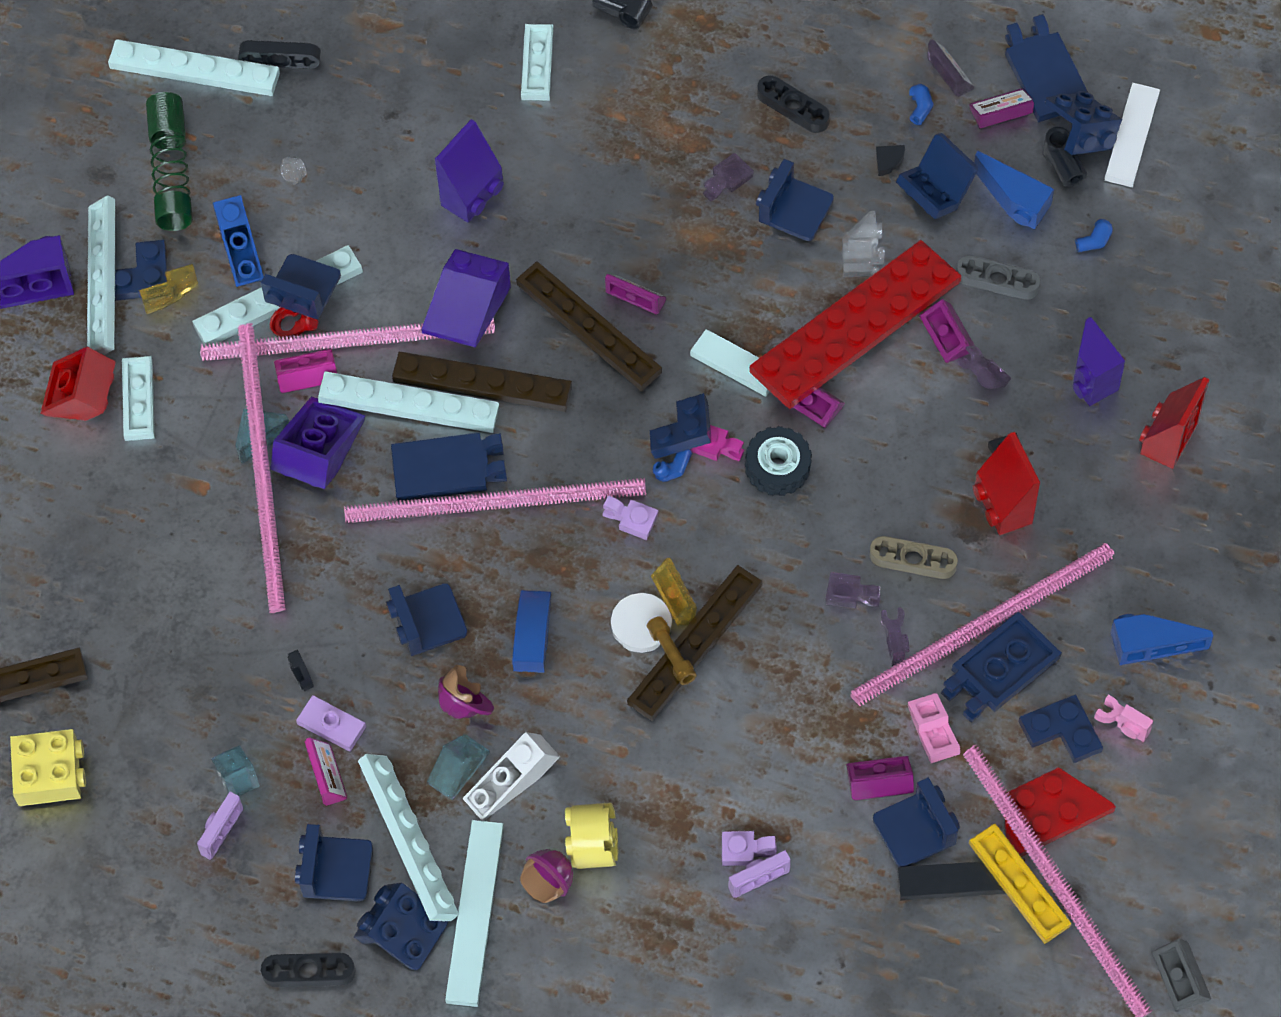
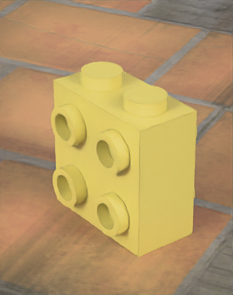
[10,729,86,806]

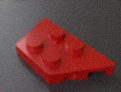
[1004,767,1116,857]

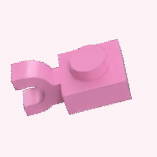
[1094,694,1154,742]

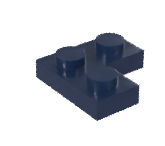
[115,240,169,301]
[650,393,711,459]
[1018,694,1103,763]

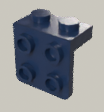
[1045,91,1122,155]
[896,133,978,219]
[756,159,834,241]
[261,254,341,320]
[386,584,467,656]
[873,777,960,867]
[295,824,373,901]
[354,882,448,970]

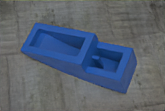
[512,590,551,673]

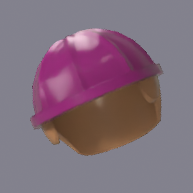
[438,665,494,719]
[520,849,573,903]

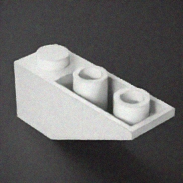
[463,732,560,821]

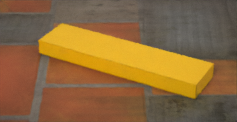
[969,823,1072,944]

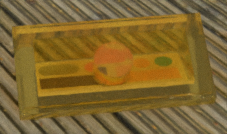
[651,558,697,626]

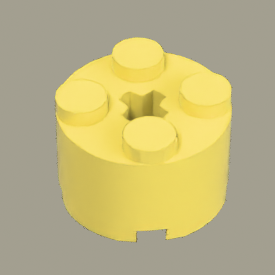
[565,802,618,869]

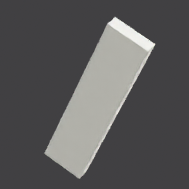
[1104,82,1160,188]

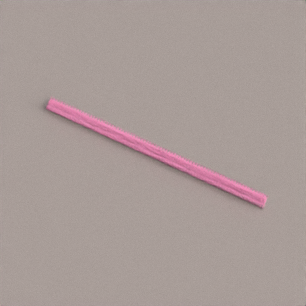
[200,318,495,361]
[238,323,286,613]
[344,478,646,523]
[850,543,1115,706]
[963,744,1153,1017]

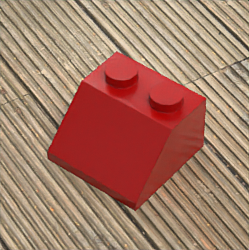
[40,346,116,421]

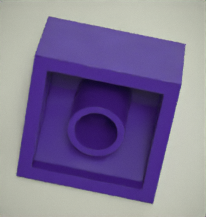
[1072,317,1125,406]

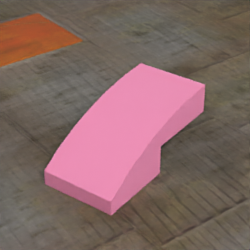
[908,693,960,763]

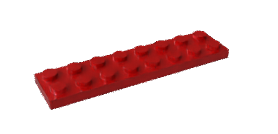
[749,240,961,410]

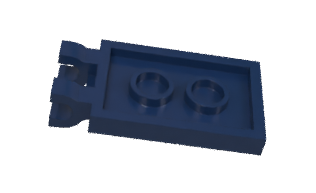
[1005,14,1088,123]
[391,432,507,502]
[941,611,1062,723]

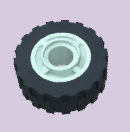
[745,426,812,496]

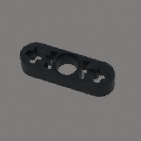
[238,40,321,69]
[757,75,830,133]
[261,953,356,987]

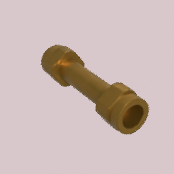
[646,616,697,685]

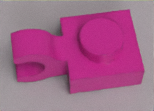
[690,425,745,461]

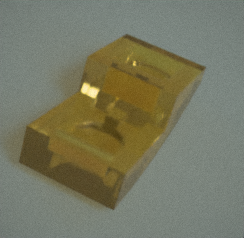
[139,264,198,314]

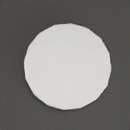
[611,593,672,653]

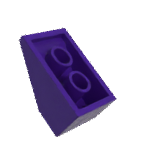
[435,119,504,223]
[0,235,74,309]
[421,249,511,348]
[270,396,365,489]

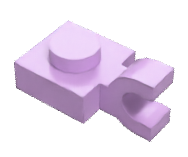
[603,496,659,540]
[722,831,777,866]

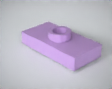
[296,695,366,752]
[197,792,243,860]
[728,850,791,898]

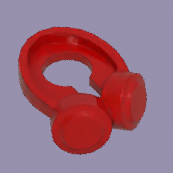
[269,307,318,339]

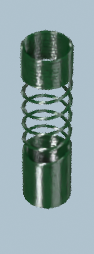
[146,92,193,231]

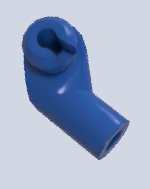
[909,84,933,125]
[1075,219,1113,253]
[652,449,692,482]

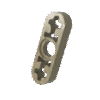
[870,536,958,579]

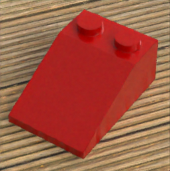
[1139,377,1210,469]
[973,431,1040,536]

